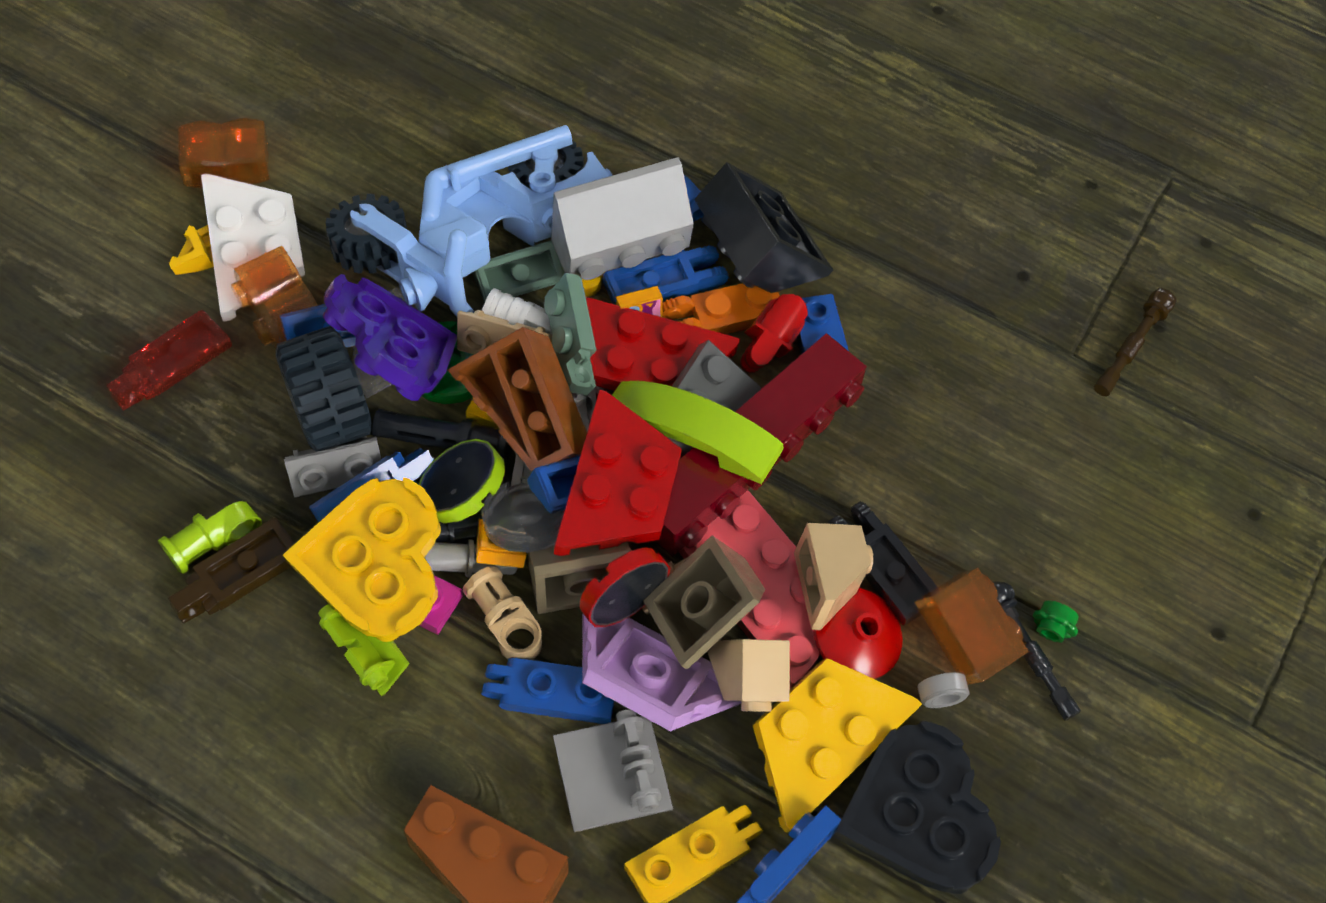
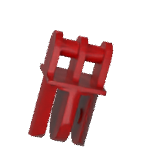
[740,294,808,373]

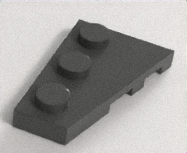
[667,340,762,459]

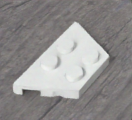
[201,174,305,322]

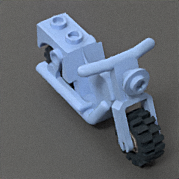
[325,125,612,317]

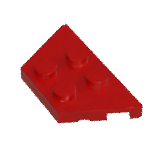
[586,297,740,391]
[554,390,682,556]

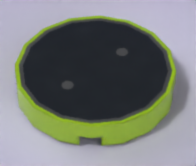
[419,439,505,523]

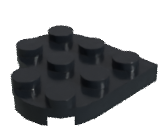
[833,721,1001,894]

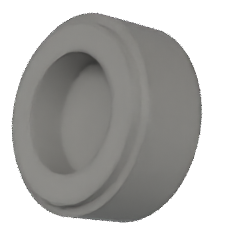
[917,673,970,708]

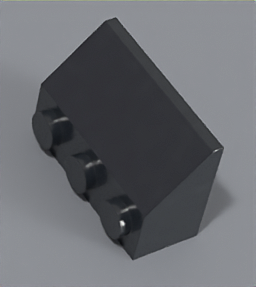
[694,162,833,293]

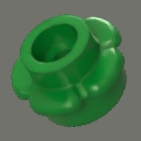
[1033,600,1079,643]

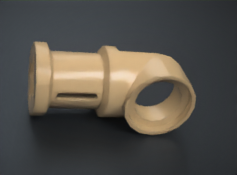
[463,566,542,660]

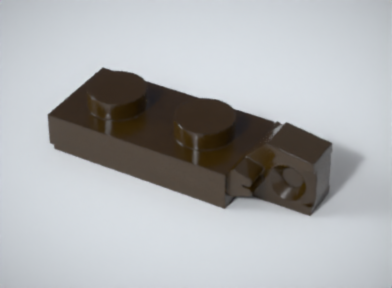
[168,518,295,624]

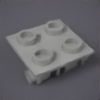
[553,709,673,832]

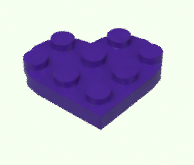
[323,274,457,401]

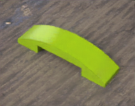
[612,381,784,484]

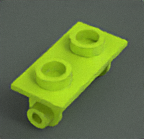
[318,604,410,696]

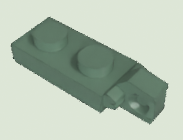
[544,273,597,396]

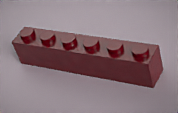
[655,333,867,557]

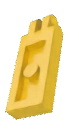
[624,805,763,903]

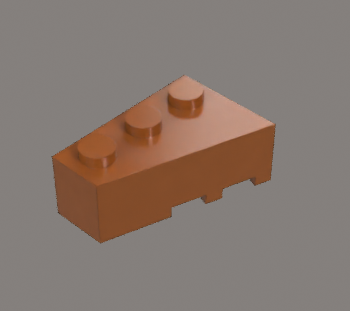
[448,327,587,472]
[403,785,569,903]

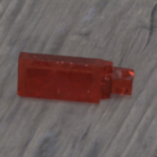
[107,310,232,410]

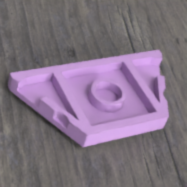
[582,614,741,731]

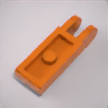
[662,283,780,334]

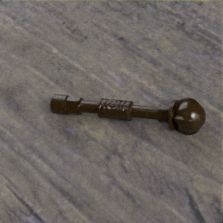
[1094,288,1177,397]

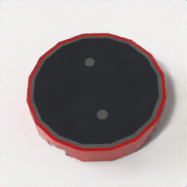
[580,547,671,627]

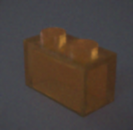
[915,568,1029,684]

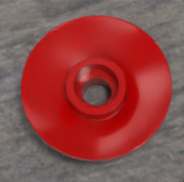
[813,588,903,679]

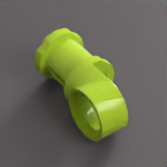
[158,501,262,574]

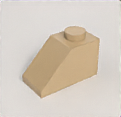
[794,523,873,630]
[707,639,790,712]

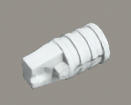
[482,288,552,335]

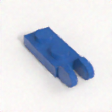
[603,245,729,305]

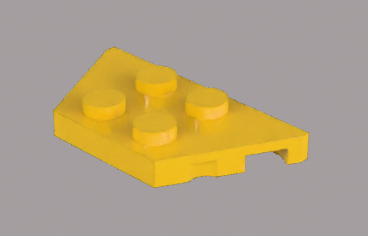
[753,658,922,832]

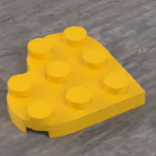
[283,478,441,642]

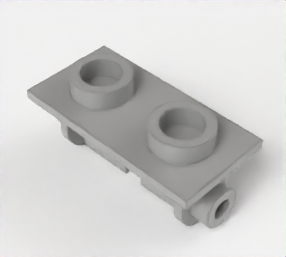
[284,436,381,498]

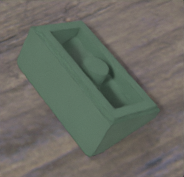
[472,241,565,303]

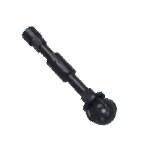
[980,581,1081,721]

